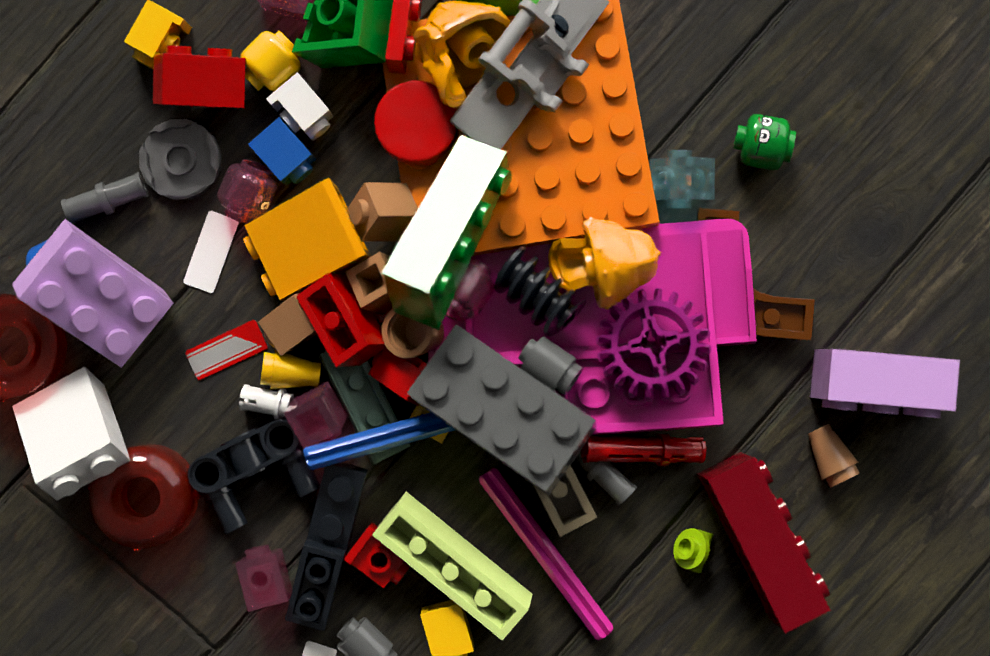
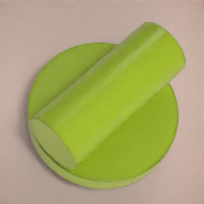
[673,528,714,573]

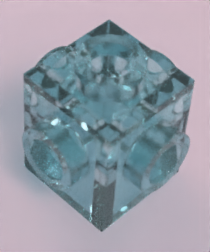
[650,150,715,209]

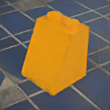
[243,178,371,301]

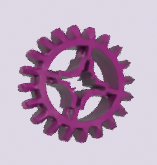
[596,288,711,402]

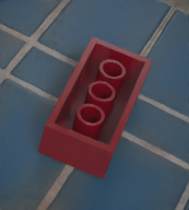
[697,452,831,633]

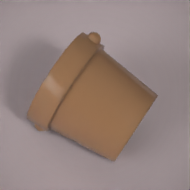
[381,309,444,358]

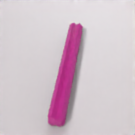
[479,468,613,640]

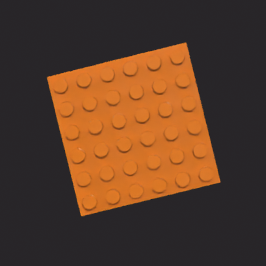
[383,0,660,256]

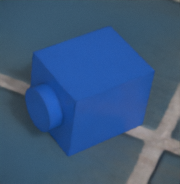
[248,117,316,186]

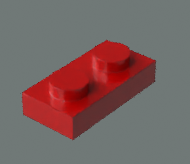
[385,0,422,74]

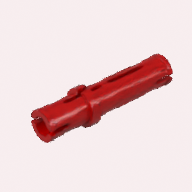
[581,433,706,466]

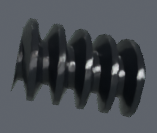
[494,246,586,337]

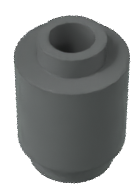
[518,336,583,396]
[336,617,398,656]

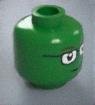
[733,114,796,171]

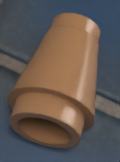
[807,424,860,488]

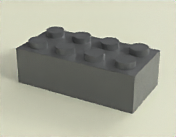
[407,325,597,496]

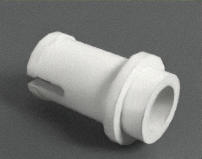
[239,384,294,420]

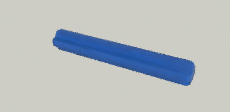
[303,413,455,470]

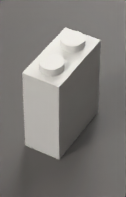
[12,366,130,500]

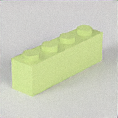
[373,491,533,640]

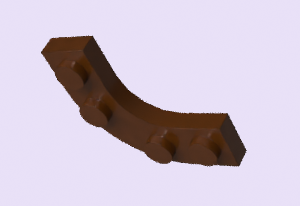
[696,208,815,340]

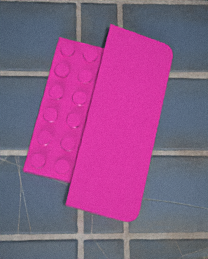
[428,219,757,435]

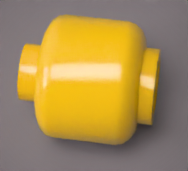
[240,30,301,92]

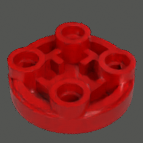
[374,80,458,166]

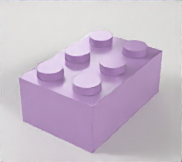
[12,219,173,368]
[810,349,960,418]

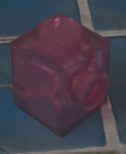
[284,381,348,448]
[235,544,292,612]

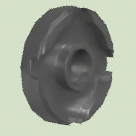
[139,119,222,200]

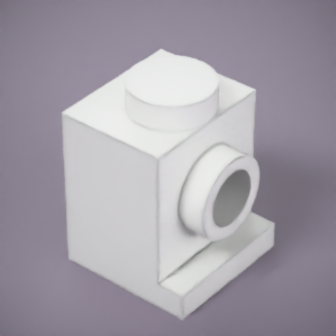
[266,72,334,141]

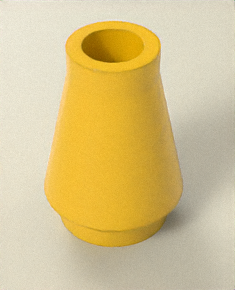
[260,349,321,390]

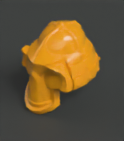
[413,1,511,107]
[548,217,660,310]

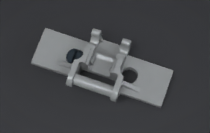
[449,0,609,150]

